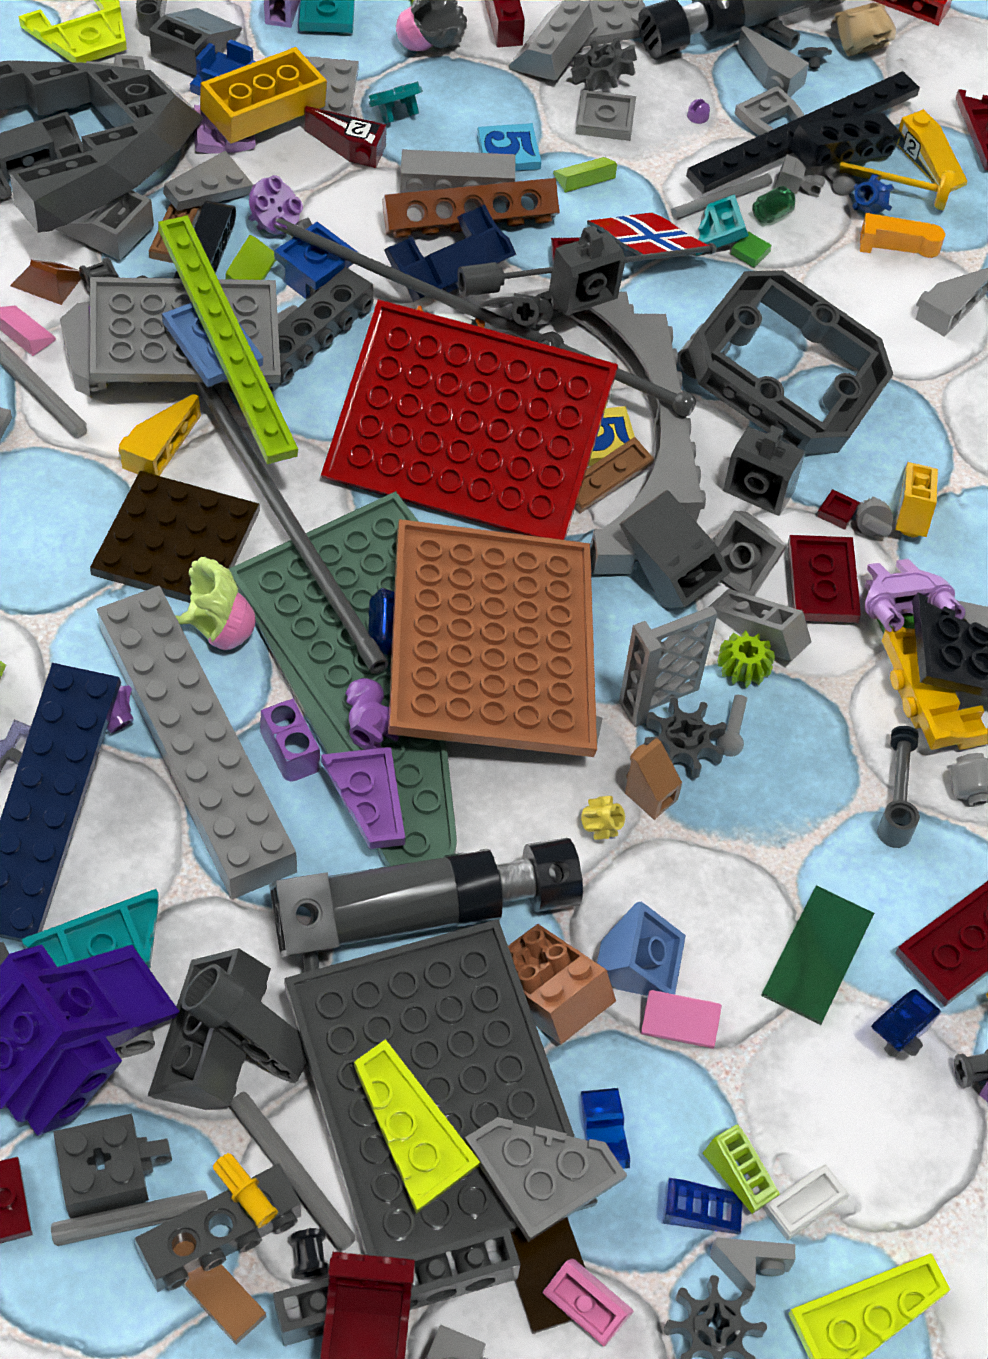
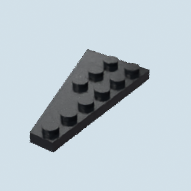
[912,592,988,697]

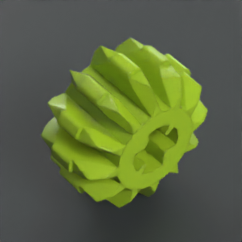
[717,630,775,688]

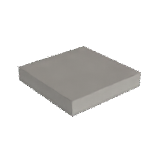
[576,90,636,141]

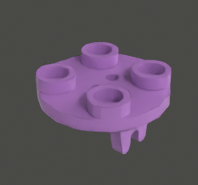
[248,175,303,235]

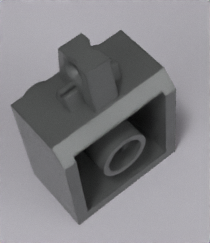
[549,225,626,316]
[723,425,806,516]
[53,1113,172,1219]

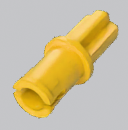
[213,1153,278,1228]

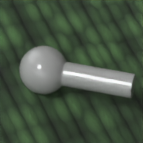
[717,695,748,757]

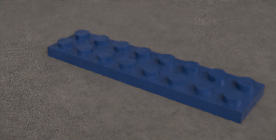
[0,663,121,942]

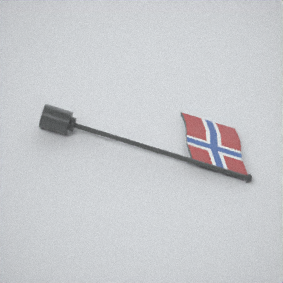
[458,212,716,297]

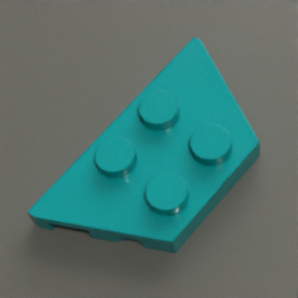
[21,889,159,968]

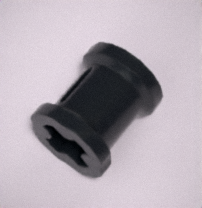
[290,1228,329,1280]

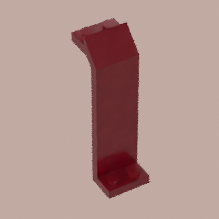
[320,1252,415,1359]

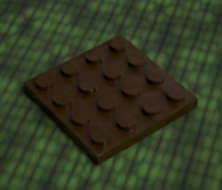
[90,471,260,603]

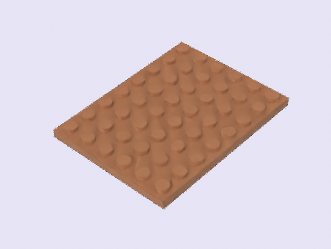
[388,519,597,757]

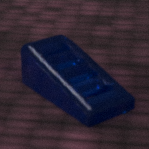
[871,989,941,1052]
[662,1177,743,1235]

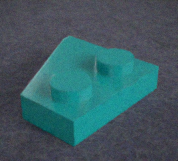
[696,194,749,256]

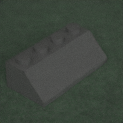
[148,948,271,1110]

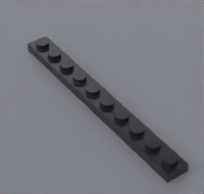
[686,71,920,194]

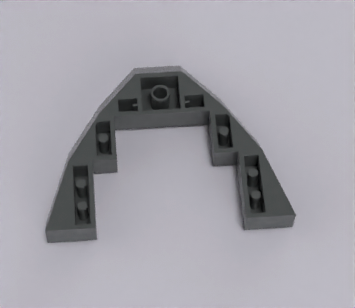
[0,60,203,233]

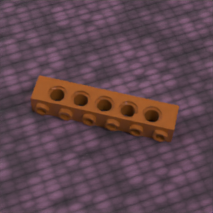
[382,178,560,238]

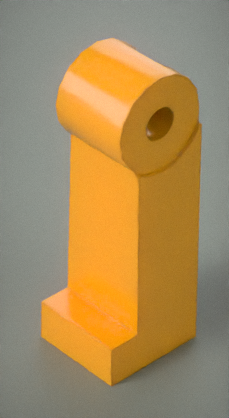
[860,213,945,258]

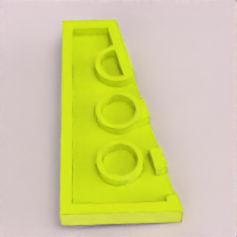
[788,1253,951,1359]

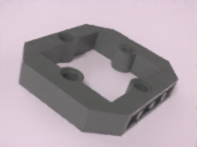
[688,270,894,454]

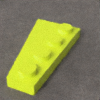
[354,1039,480,1214]

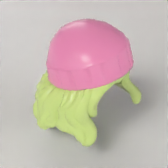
[175,557,256,650]

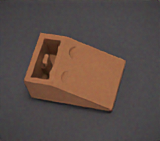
[508,924,616,1044]

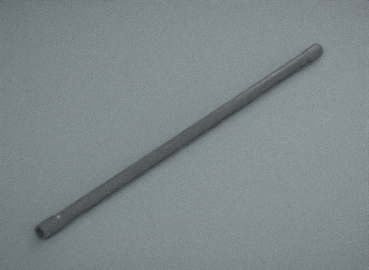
[136,275,388,674]

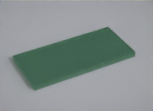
[761,885,875,1025]

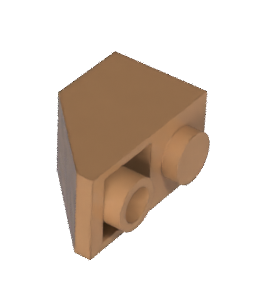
[625,738,682,820]

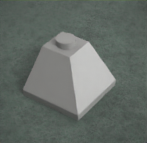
[714,511,787,596]

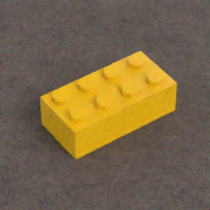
[200,47,327,144]

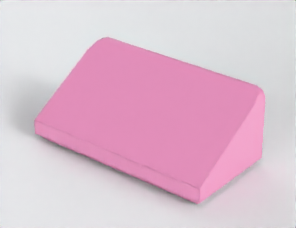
[0,305,56,356]
[641,990,722,1049]
[543,1259,634,1346]

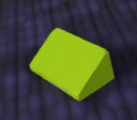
[553,157,617,192]
[225,235,276,280]

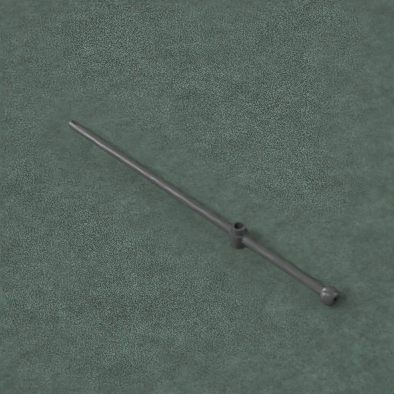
[274,218,696,416]

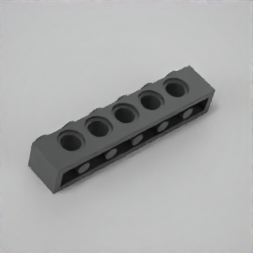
[227,267,374,394]
[273,1226,520,1346]

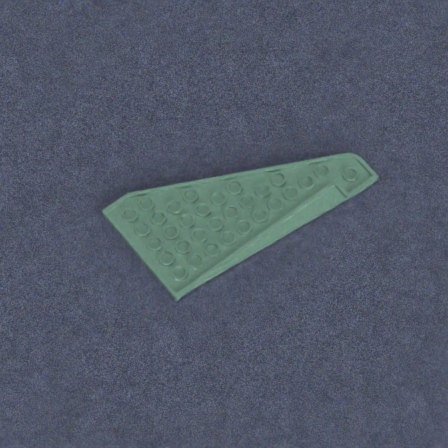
[229,491,457,866]

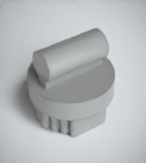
[856,497,893,537]

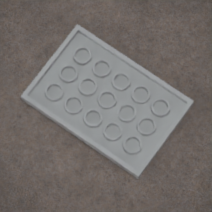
[90,277,281,383]

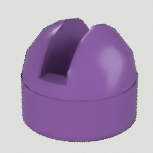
[687,99,710,124]

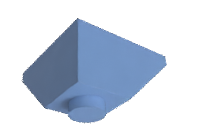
[597,901,686,996]

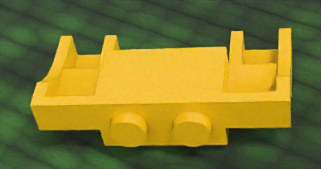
[881,627,988,750]

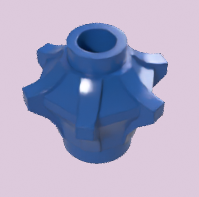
[852,174,894,214]

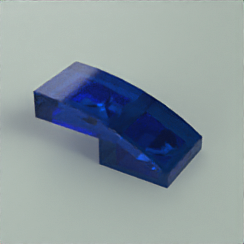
[581,1088,631,1169]

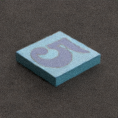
[477,123,541,171]

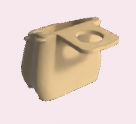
[832,2,896,57]

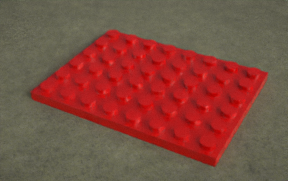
[321,299,618,540]

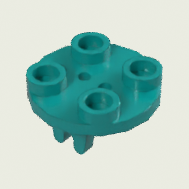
[368,82,423,124]

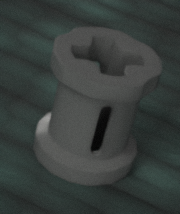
[954,1049,988,1088]

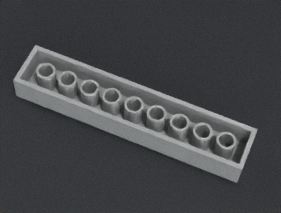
[97,586,297,900]

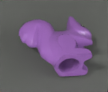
[345,678,399,750]

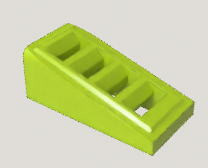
[702,1124,780,1214]

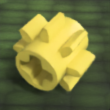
[581,796,625,840]

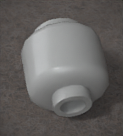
[950,753,988,806]

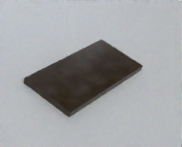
[510,1217,585,1334]

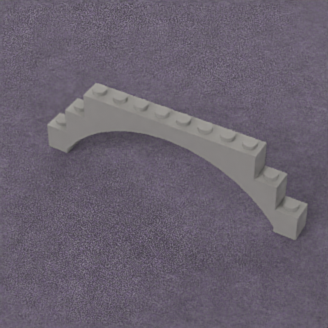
[551,292,706,574]

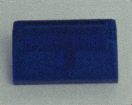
[368,587,394,655]

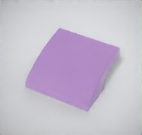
[194,105,256,153]

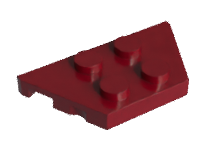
[956,89,988,170]

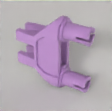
[865,559,965,632]

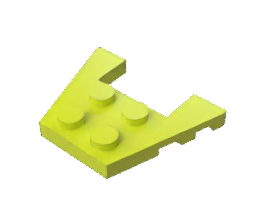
[18,0,127,63]

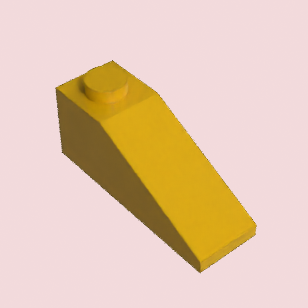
[118,394,201,476]

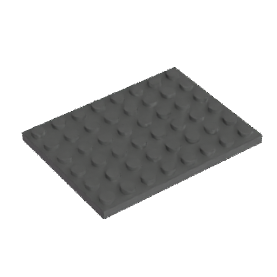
[284,919,598,1258]

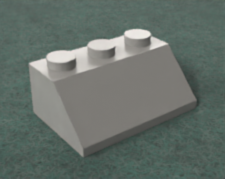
[509,0,594,81]

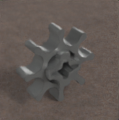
[571,38,637,91]
[644,698,727,778]
[664,1275,767,1359]

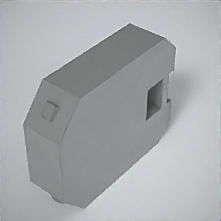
[60,301,152,397]

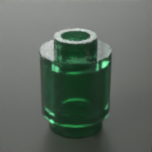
[752,186,796,223]

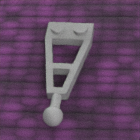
[734,86,855,195]

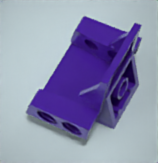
[0,944,180,1136]

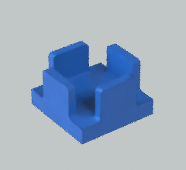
[190,39,257,96]
[274,221,358,298]

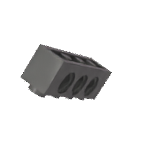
[135,1163,301,1292]

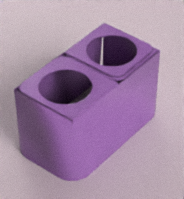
[260,698,321,782]

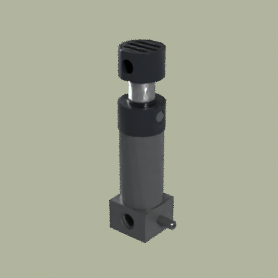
[638,0,845,59]
[269,837,583,972]

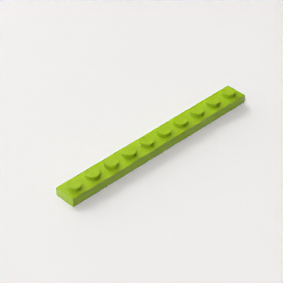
[158,215,298,465]

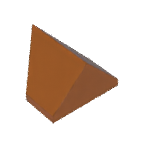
[10,260,81,305]

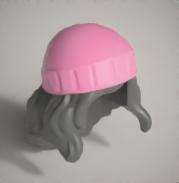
[396,0,467,51]

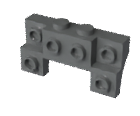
[0,112,83,199]

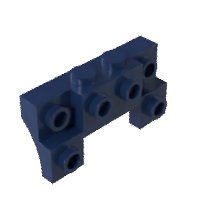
[384,204,516,302]

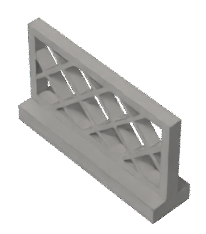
[619,606,718,727]

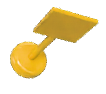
[839,162,955,211]

